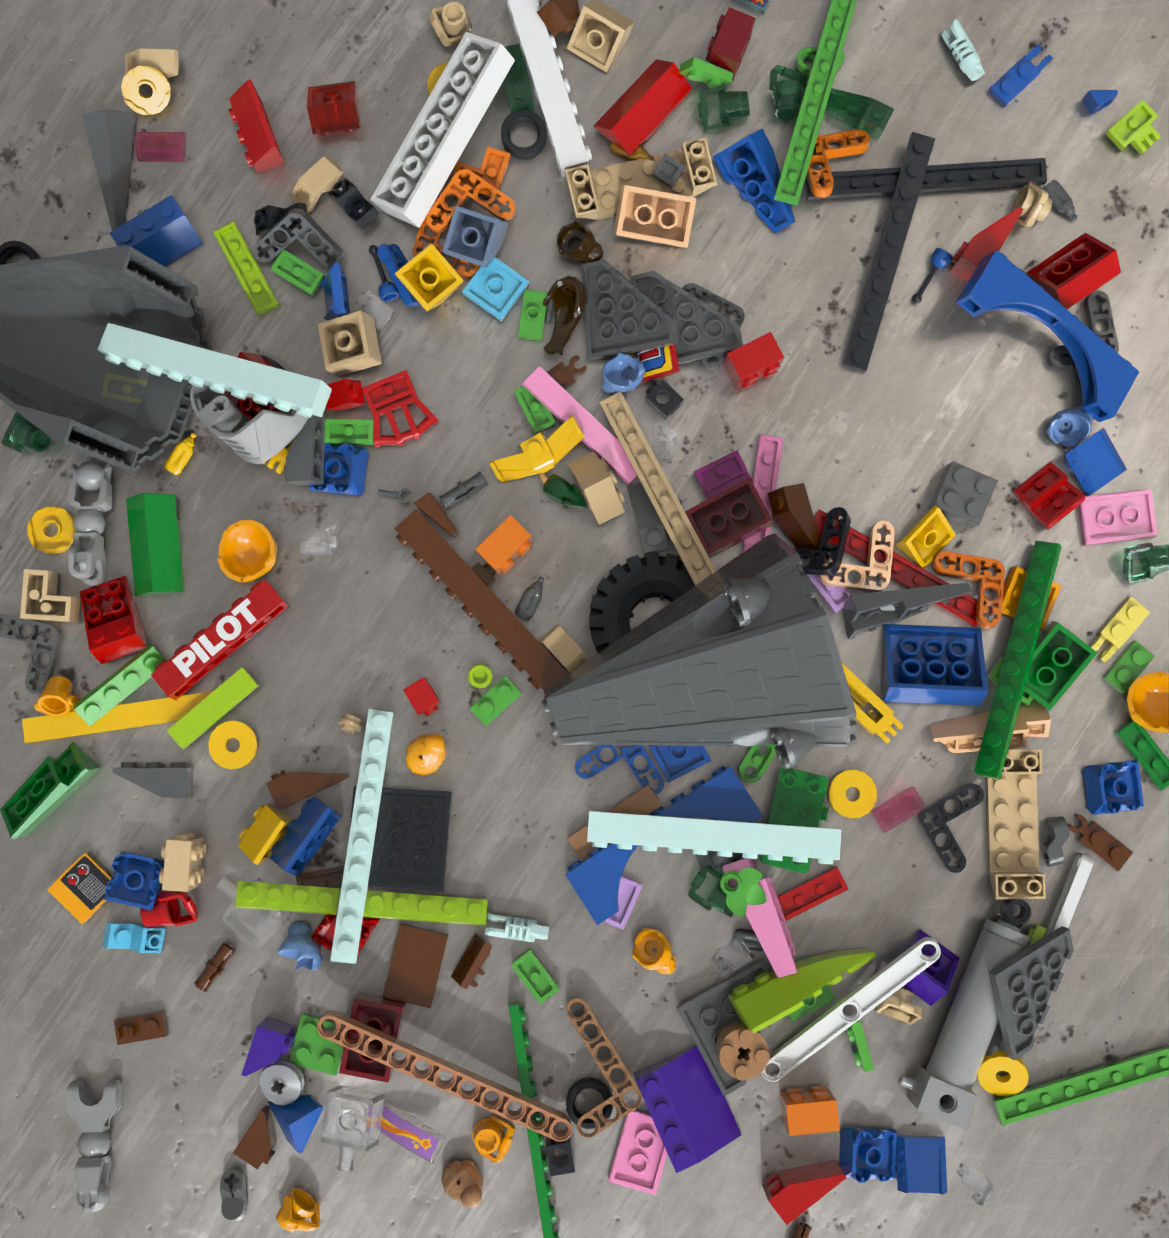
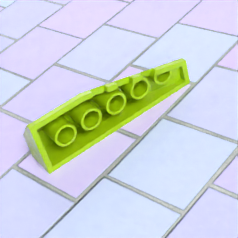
[728,947,876,1034]

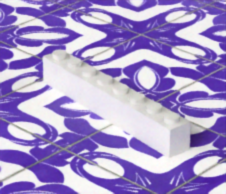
[505,0,592,177]

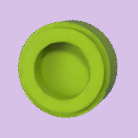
[468,664,493,688]

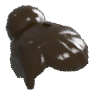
[557,220,604,263]

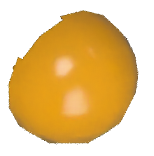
[217,520,277,582]
[1126,671,1169,733]

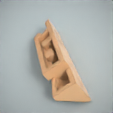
[930,701,1051,753]

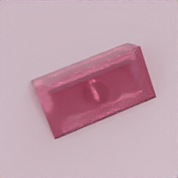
[134,132,186,162]

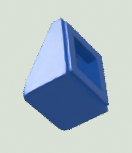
[1082,90,1118,114]

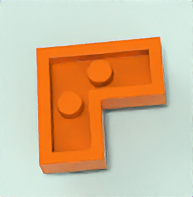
[451,146,511,201]

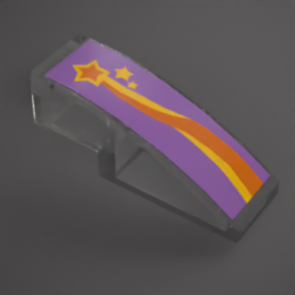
[369,1100,446,1163]

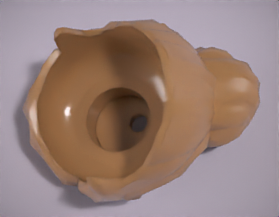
[441,1160,483,1208]

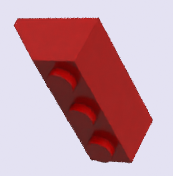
[228,79,285,173]
[1027,233,1121,309]

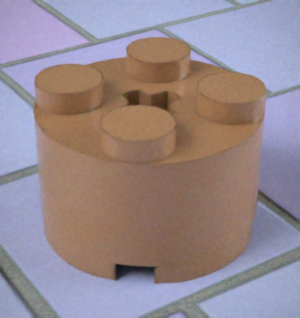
[715,1023,770,1081]

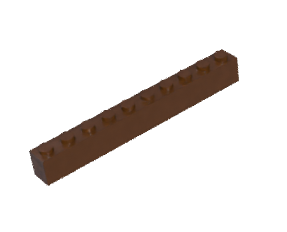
[394,509,568,699]

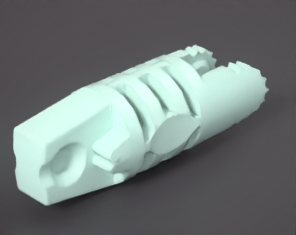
[940,19,985,81]
[484,913,549,942]

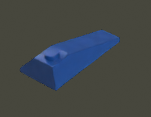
[713,128,796,233]

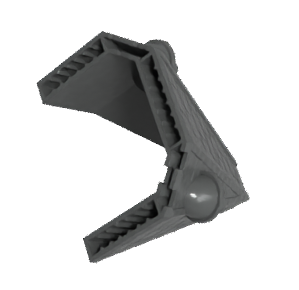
[0,245,212,472]
[542,533,856,769]

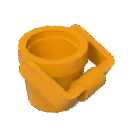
[34,676,81,717]
[472,1114,515,1163]
[276,1188,320,1232]

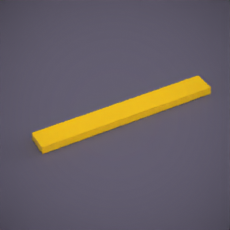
[22,691,213,743]

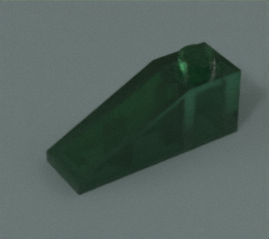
[503,44,535,114]
[824,88,894,140]

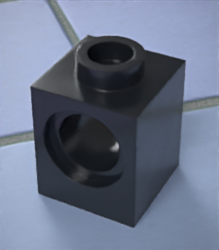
[645,380,684,421]
[546,1136,575,1176]

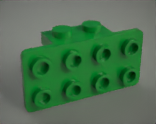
[760,767,829,874]

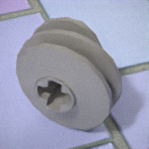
[259,1059,305,1105]

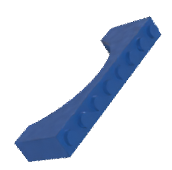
[956,250,1139,422]
[565,766,764,925]

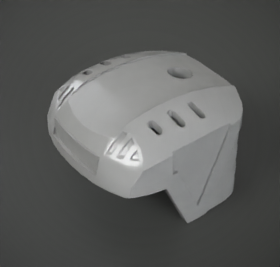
[190,352,308,464]

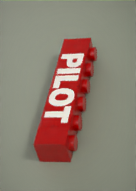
[151,580,289,701]

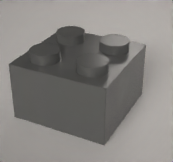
[928,461,998,528]

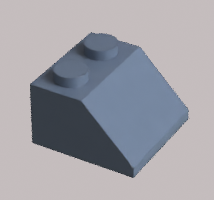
[442,206,509,268]

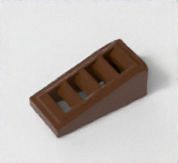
[414,493,459,537]

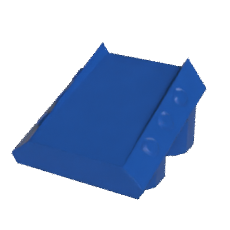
[320,262,350,321]
[1064,428,1127,496]
[309,443,369,496]
[1081,760,1144,815]
[104,851,164,911]
[839,1127,897,1183]
[895,1135,947,1195]

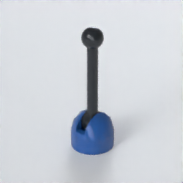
[369,245,399,302]
[912,248,953,304]

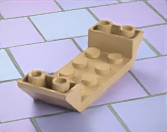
[565,137,717,220]
[985,749,1046,899]

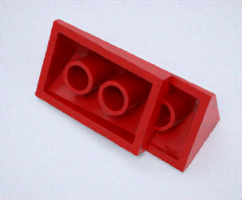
[594,59,692,156]

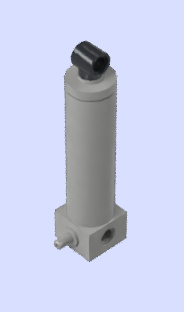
[898,899,1031,1129]

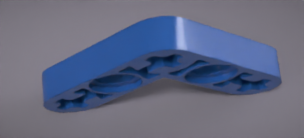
[575,745,664,794]

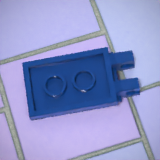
[649,745,711,783]

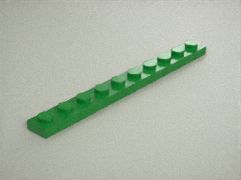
[974,540,1062,780]
[508,1001,559,1238]

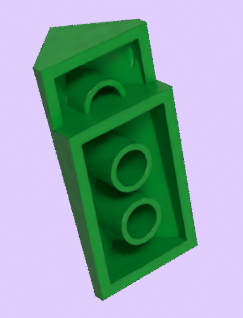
[126,493,185,596]
[0,742,101,839]

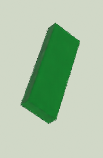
[1114,719,1169,791]

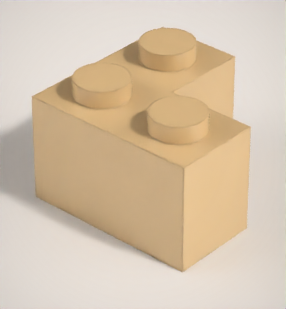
[568,451,625,525]
[20,569,81,623]

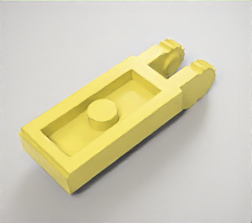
[1090,597,1150,662]

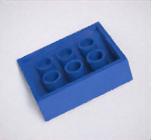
[882,624,988,706]

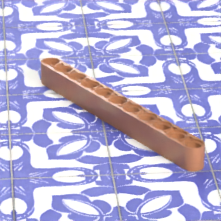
[317,1010,572,1142]

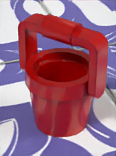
[140,891,199,928]

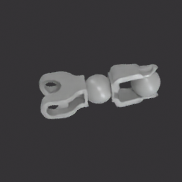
[68,460,112,586]
[66,1079,123,1213]

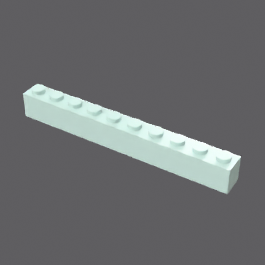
[97,323,332,418]
[330,709,393,964]
[587,811,841,864]

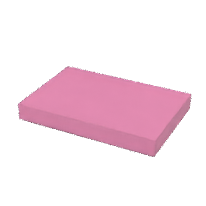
[1078,489,1158,546]
[608,1109,668,1195]

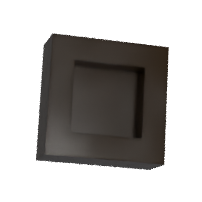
[472,562,497,588]

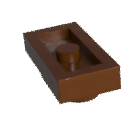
[451,933,492,989]
[114,1010,169,1045]

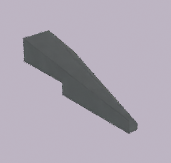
[82,109,137,231]
[844,583,972,639]

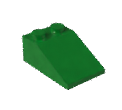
[1024,621,1097,710]

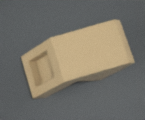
[125,48,179,79]
[290,155,343,212]
[540,624,589,673]

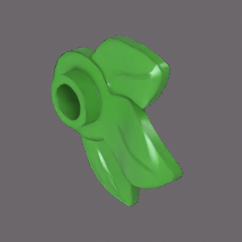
[720,867,767,917]

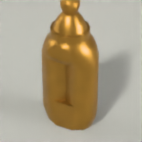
[610,143,654,161]

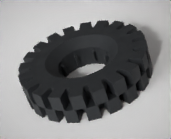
[589,552,695,653]

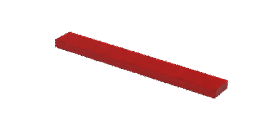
[814,509,977,627]

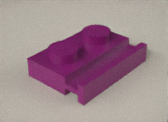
[693,450,753,499]

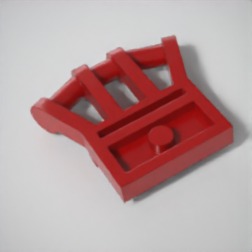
[363,370,439,447]

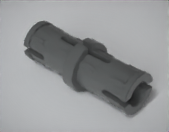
[439,471,488,510]

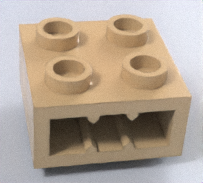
[159,832,206,892]

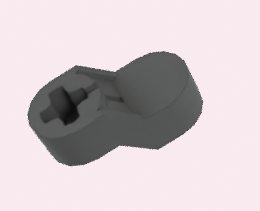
[1041,816,1070,867]
[220,1169,248,1222]

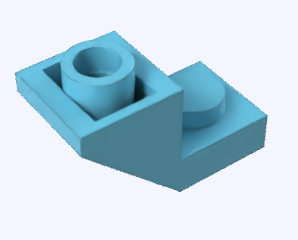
[102,922,166,953]

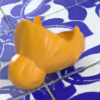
[405,734,447,775]
[632,928,676,974]

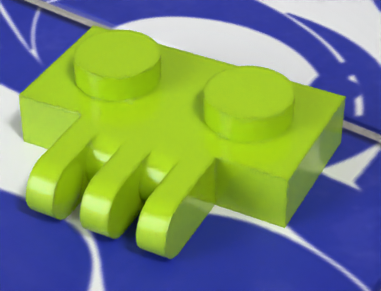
[1105,99,1160,154]

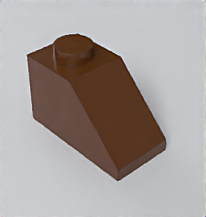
[537,0,580,36]
[233,1105,276,1170]

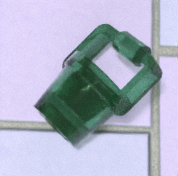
[769,65,807,120]
[698,86,750,130]
[2,412,51,453]
[1123,542,1169,584]
[688,865,734,918]

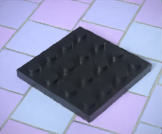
[349,786,452,892]

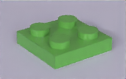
[289,1013,347,1076]

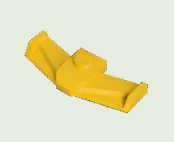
[489,415,585,483]

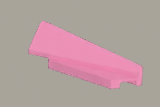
[722,858,798,977]

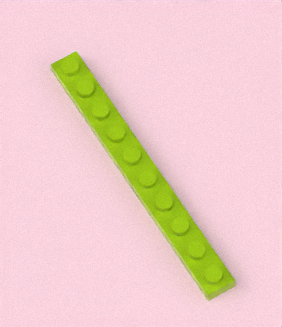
[235,881,488,926]

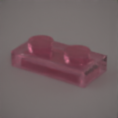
[871,786,926,833]

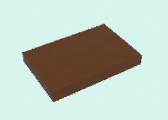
[383,923,449,1008]

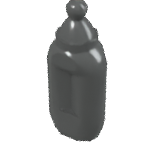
[1043,180,1077,220]
[515,577,544,621]
[733,929,764,951]

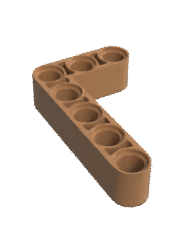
[566,998,642,1138]

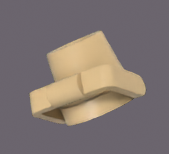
[429,2,472,47]
[1012,181,1053,228]
[874,988,922,1025]

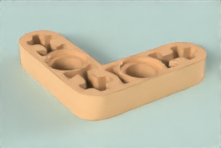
[818,521,895,592]

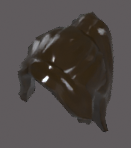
[543,276,589,355]

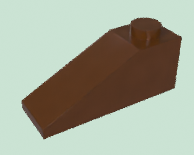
[767,483,820,559]
[266,770,349,810]

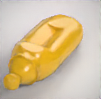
[164,433,196,475]

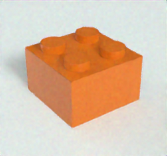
[475,515,533,575]
[780,1085,840,1136]

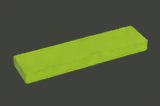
[213,221,280,317]
[167,667,260,749]

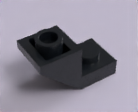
[328,178,380,229]
[254,202,307,235]

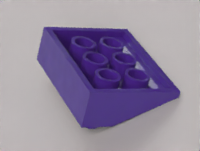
[634,1045,742,1173]

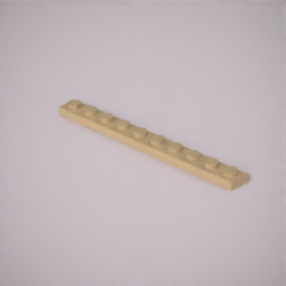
[599,392,716,586]

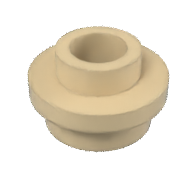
[338,714,362,734]

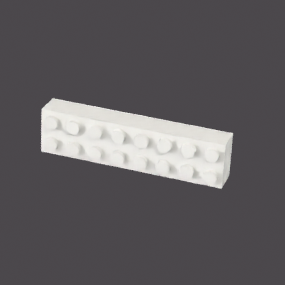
[370,32,515,227]

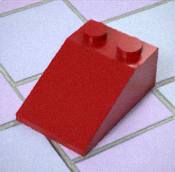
[950,207,1024,281]
[762,1160,847,1225]

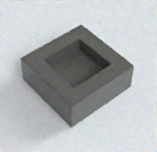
[652,154,685,189]

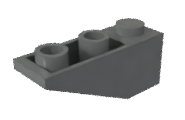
[113,762,193,798]

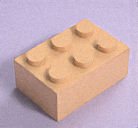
[613,185,696,248]

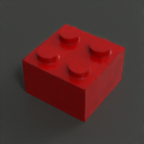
[723,332,785,390]

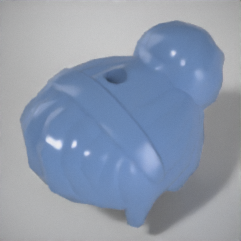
[601,352,646,395]
[1046,406,1093,448]
[277,921,323,971]

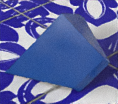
[268,1095,324,1153]

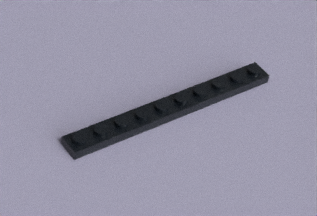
[842,132,936,372]
[806,158,1047,200]

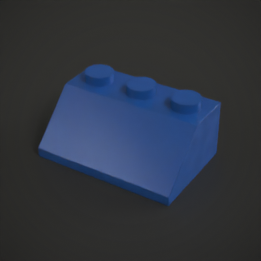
[109,195,203,267]
[269,797,342,877]

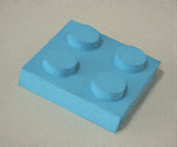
[462,257,530,322]

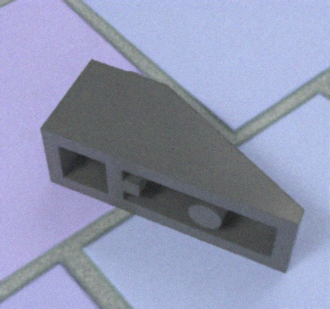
[284,412,326,486]
[627,483,668,556]

